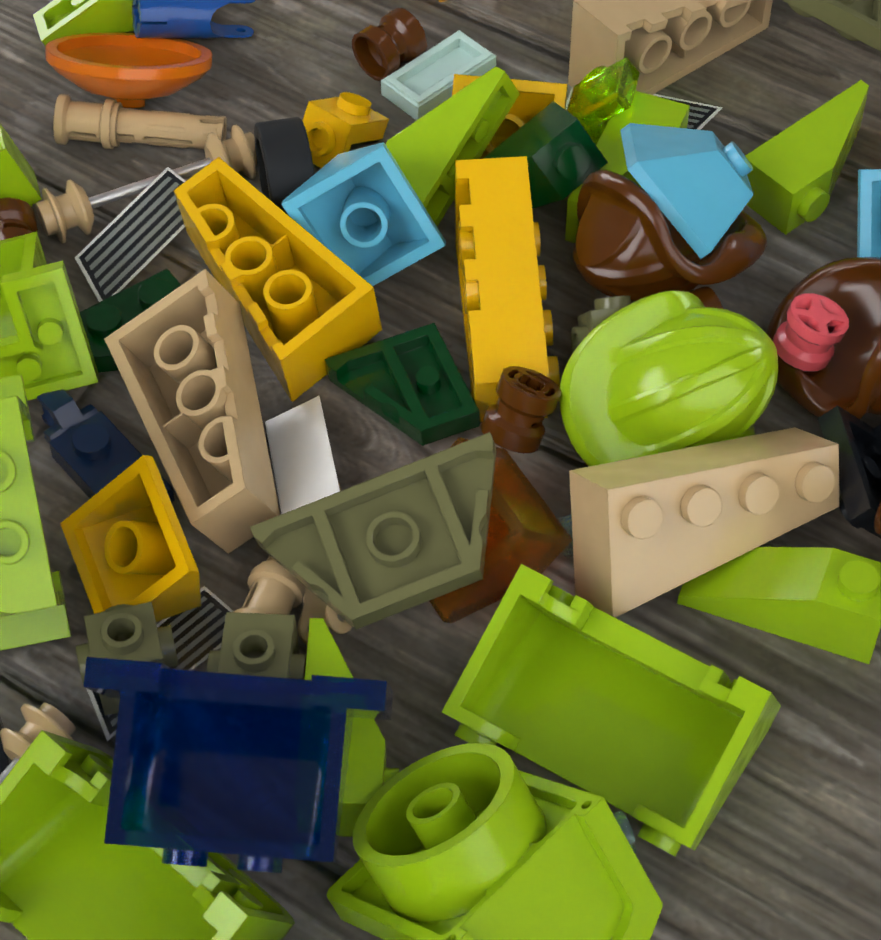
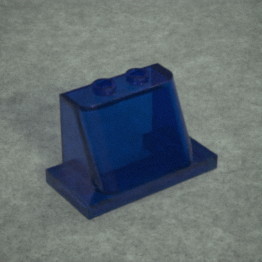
[83,657,393,873]

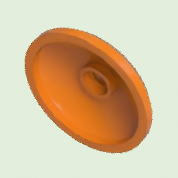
[45,33,212,108]

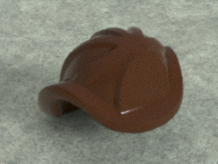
[573,170,767,302]
[766,257,881,419]

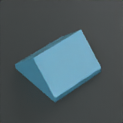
[281,142,446,286]

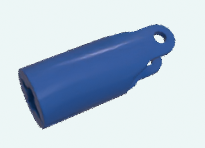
[132,0,256,39]

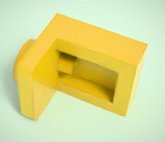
[302,92,389,168]

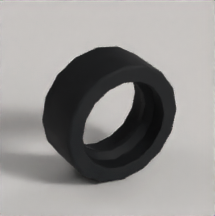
[254,117,315,216]

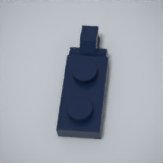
[37,389,175,503]

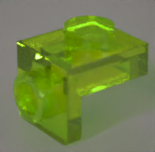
[567,57,640,145]

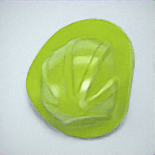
[559,290,778,467]

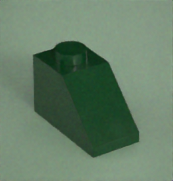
[484,101,608,209]

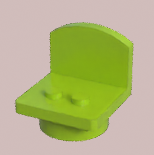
[326,743,663,940]

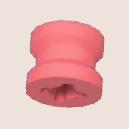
[773,293,849,371]

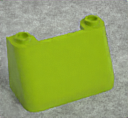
[442,564,781,857]
[0,730,295,940]

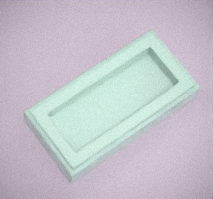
[381,30,496,120]

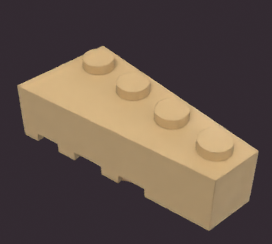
[568,0,773,118]
[104,269,280,554]
[569,427,839,618]

